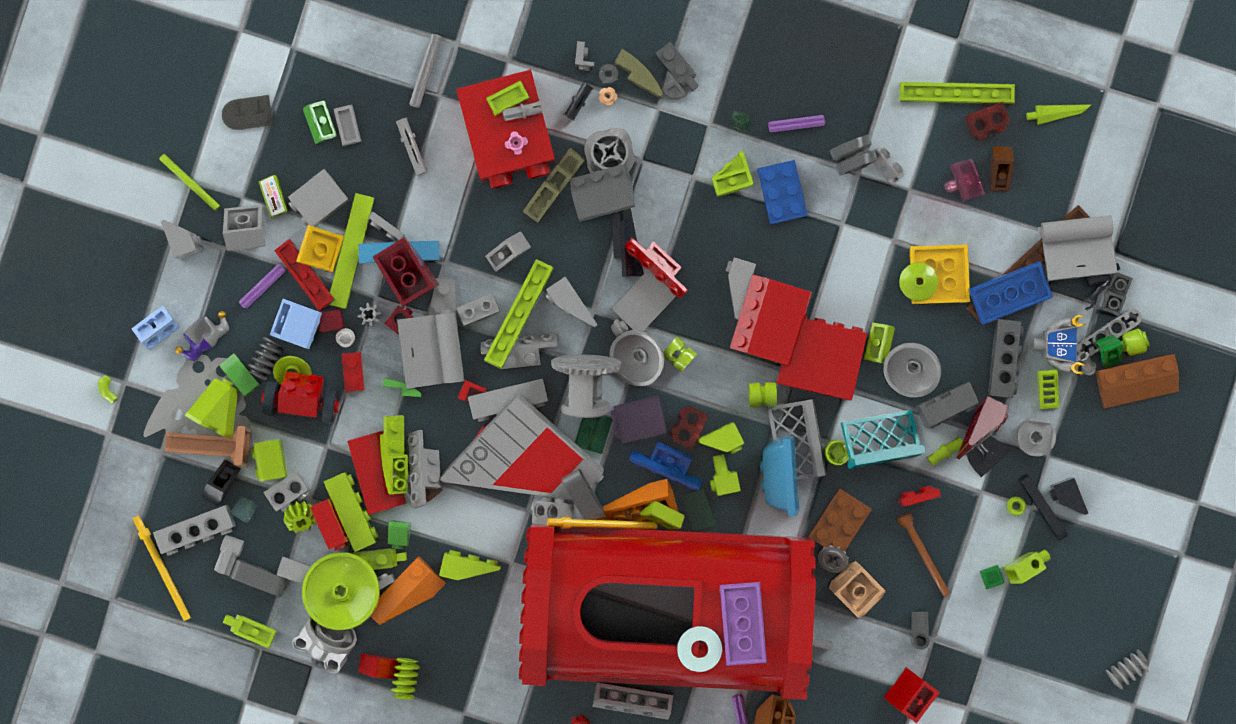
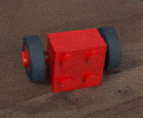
[261,372,340,424]

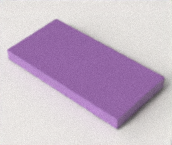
[720,582,767,666]

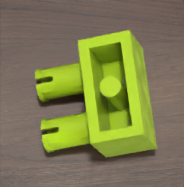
[710,454,741,496]

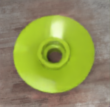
[899,262,938,301]
[273,356,312,385]

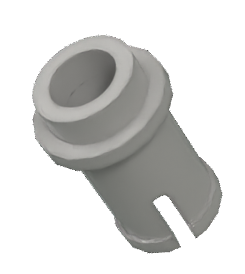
[1077,351,1096,375]

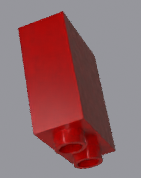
[456,69,556,189]

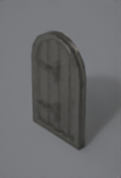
[222,95,273,130]

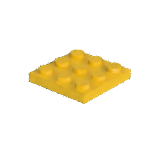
[909,244,970,304]

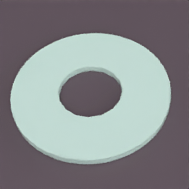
[677,626,722,672]

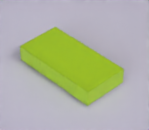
[486,81,530,116]

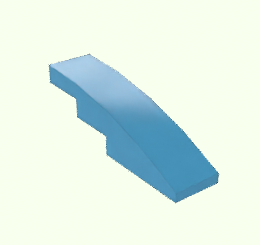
[358,241,440,264]

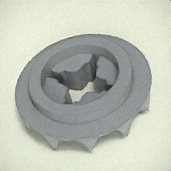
[818,545,849,573]

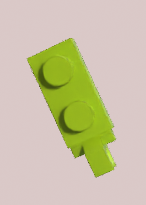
[353,548,407,570]
[223,614,277,648]

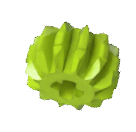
[283,501,316,533]

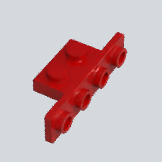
[624,238,688,298]

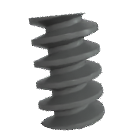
[247,337,283,381]

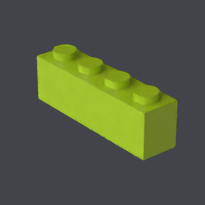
[324,472,379,552]

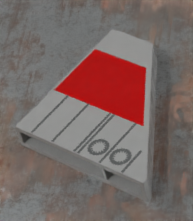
[440,393,604,500]

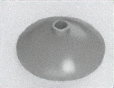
[610,330,665,386]
[884,343,941,397]

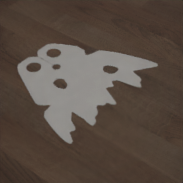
[143,355,253,453]

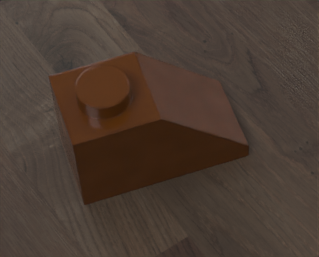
[990,146,1014,191]

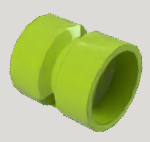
[663,337,697,372]
[748,382,777,407]
[824,440,849,465]

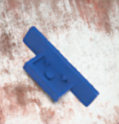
[629,442,703,491]

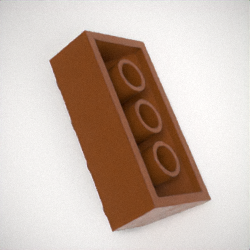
[1095,354,1179,408]

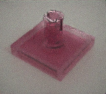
[945,159,985,201]

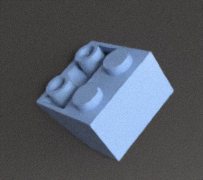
[270,299,322,349]

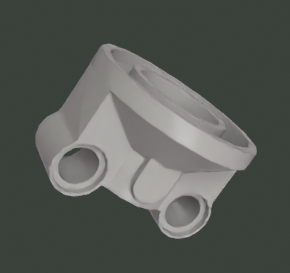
[292,616,357,674]

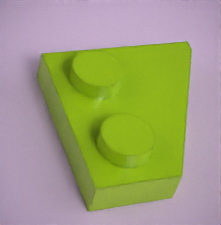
[712,150,754,197]

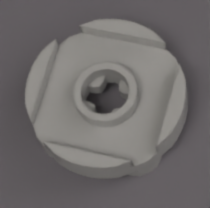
[1016,418,1056,456]

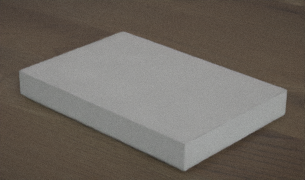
[611,270,676,331]

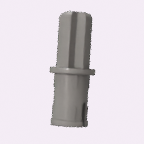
[503,101,542,121]

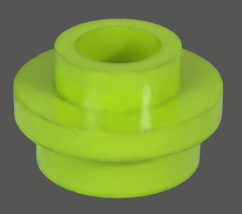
[1006,497,1026,516]

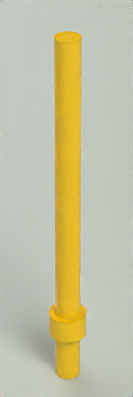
[132,515,191,621]
[546,517,657,530]

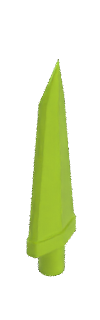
[1026,105,1091,125]

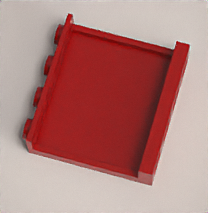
[776,315,867,401]

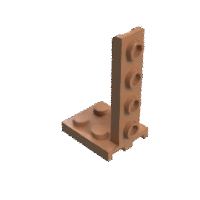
[165,426,252,468]

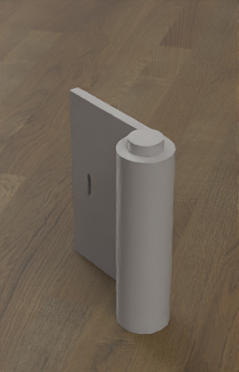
[1038,215,1118,281]
[397,309,464,389]

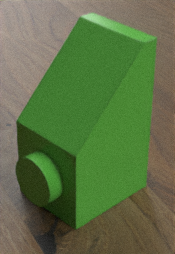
[388,520,411,549]

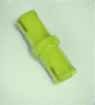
[926,436,963,467]

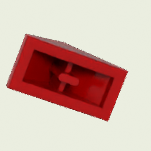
[358,653,399,679]

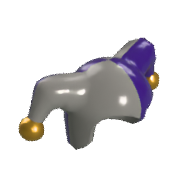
[175,311,229,361]

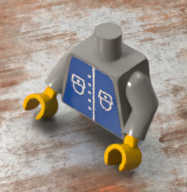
[1033,315,1086,375]

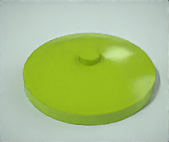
[302,552,380,631]

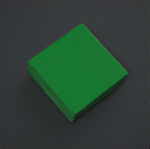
[979,565,1004,589]

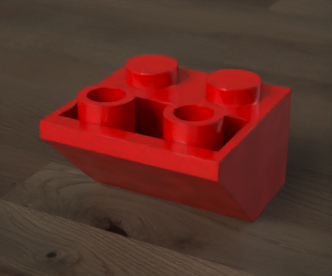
[883,667,940,723]

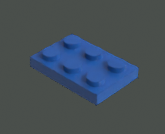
[757,160,808,225]

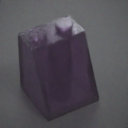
[611,395,667,443]

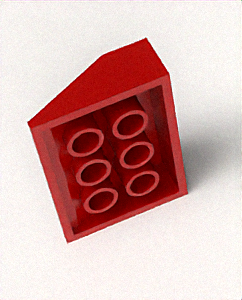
[730,274,812,366]

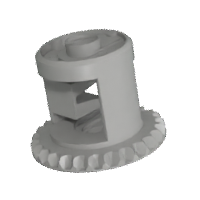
[551,355,621,418]

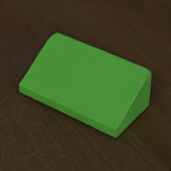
[303,101,337,144]

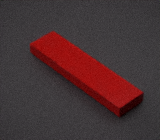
[274,239,335,312]

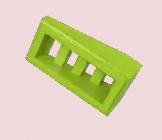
[1036,369,1059,409]

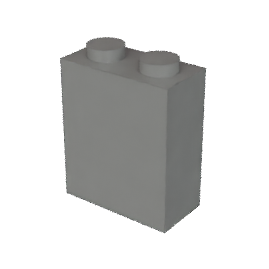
[288,169,350,227]

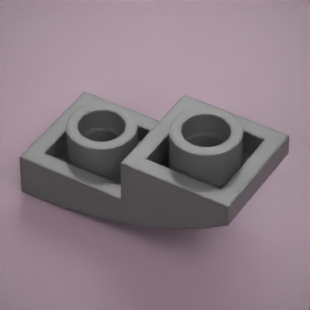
[1101,272,1133,315]

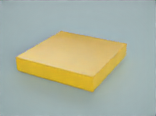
[296,225,344,273]

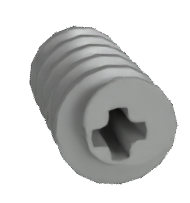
[1106,649,1149,689]

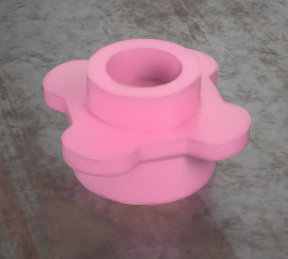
[505,131,528,155]

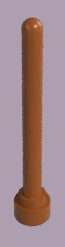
[896,512,949,597]

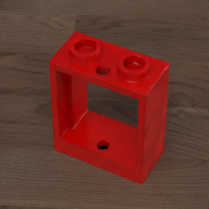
[310,498,349,551]

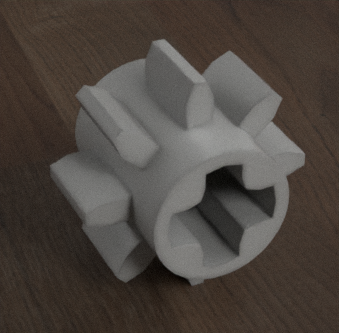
[357,303,382,327]

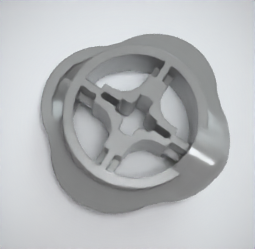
[584,128,634,173]

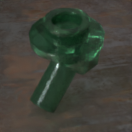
[731,111,751,131]

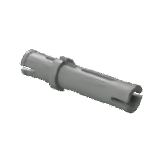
[396,118,427,176]

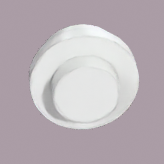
[336,328,355,347]

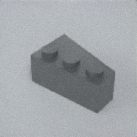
[915,382,979,428]

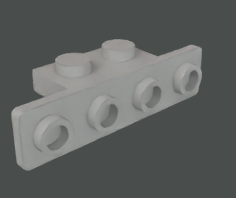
[481,333,558,369]
[408,430,441,509]

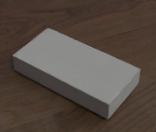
[334,104,362,147]

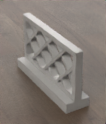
[768,399,827,480]

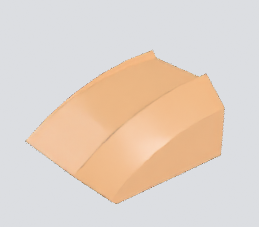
[829,561,885,618]

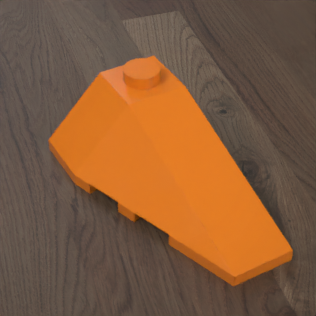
[599,479,679,522]

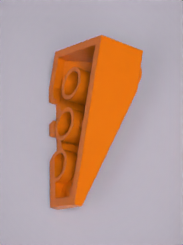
[371,556,446,625]

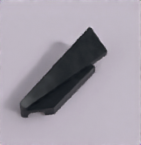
[612,208,644,277]

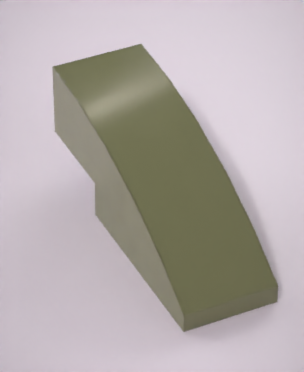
[615,49,663,99]

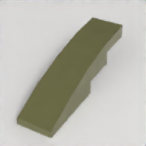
[523,148,586,223]

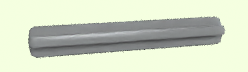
[410,34,442,108]

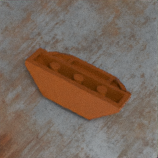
[754,695,796,724]

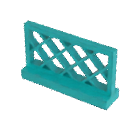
[840,410,926,469]

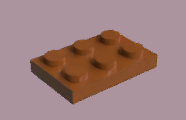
[808,488,872,551]

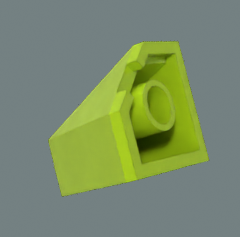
[185,378,238,439]

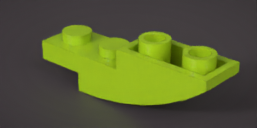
[380,415,408,494]

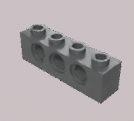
[987,319,1024,398]

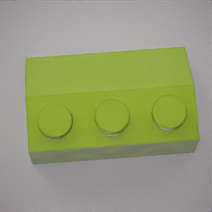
[697,422,744,454]

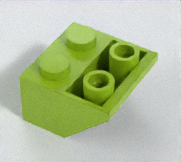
[251,439,288,482]

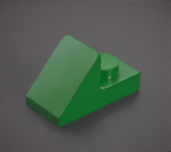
[1095,335,1122,369]

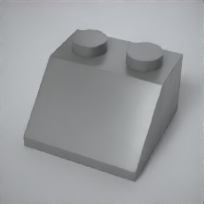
[223,204,266,251]
[161,220,203,260]

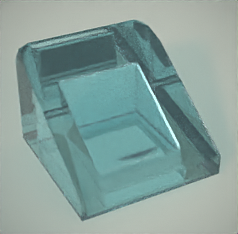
[230,496,258,523]

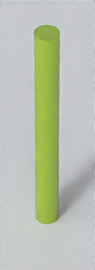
[159,154,220,211]

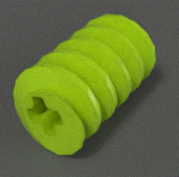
[391,658,420,700]

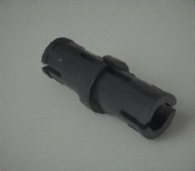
[563,82,594,121]

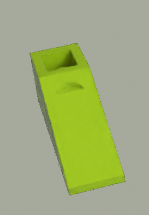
[439,550,501,580]

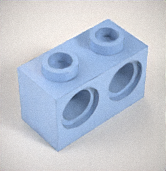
[132,306,180,350]

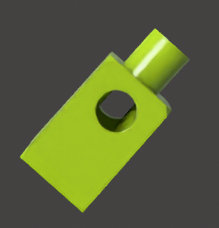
[1002,550,1051,584]

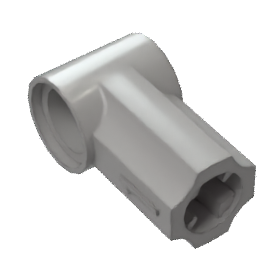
[214,534,245,576]

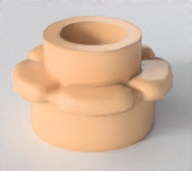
[599,87,617,106]

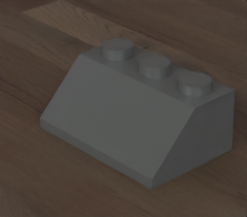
[570,164,635,222]

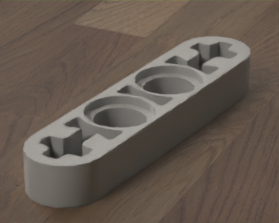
[1077,309,1142,356]

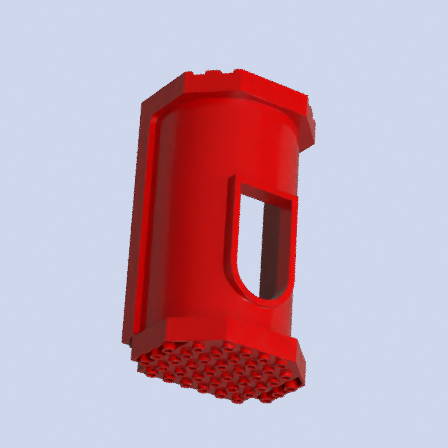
[519,524,816,700]

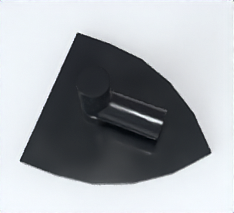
[965,433,1009,477]

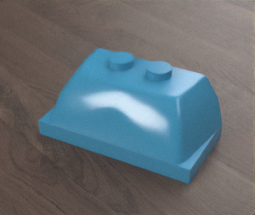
[760,436,799,517]

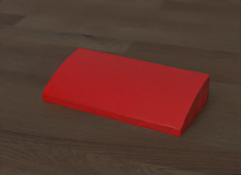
[347,430,407,515]

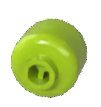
[1121,329,1150,356]

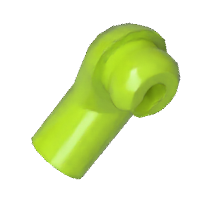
[97,375,118,404]

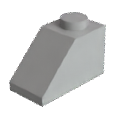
[485,231,531,272]

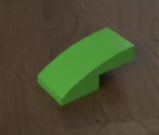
[219,353,260,397]
[383,379,422,397]

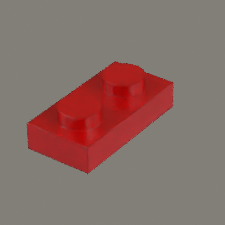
[342,352,365,392]

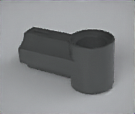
[911,612,930,650]

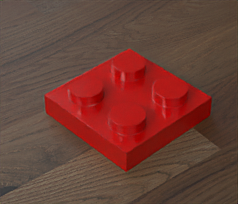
[897,485,941,507]

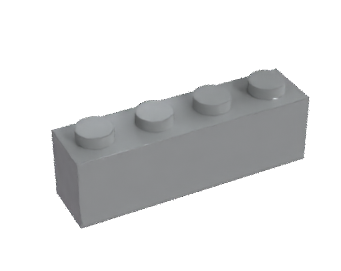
[468,378,548,422]

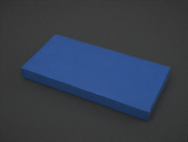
[968,261,1053,325]

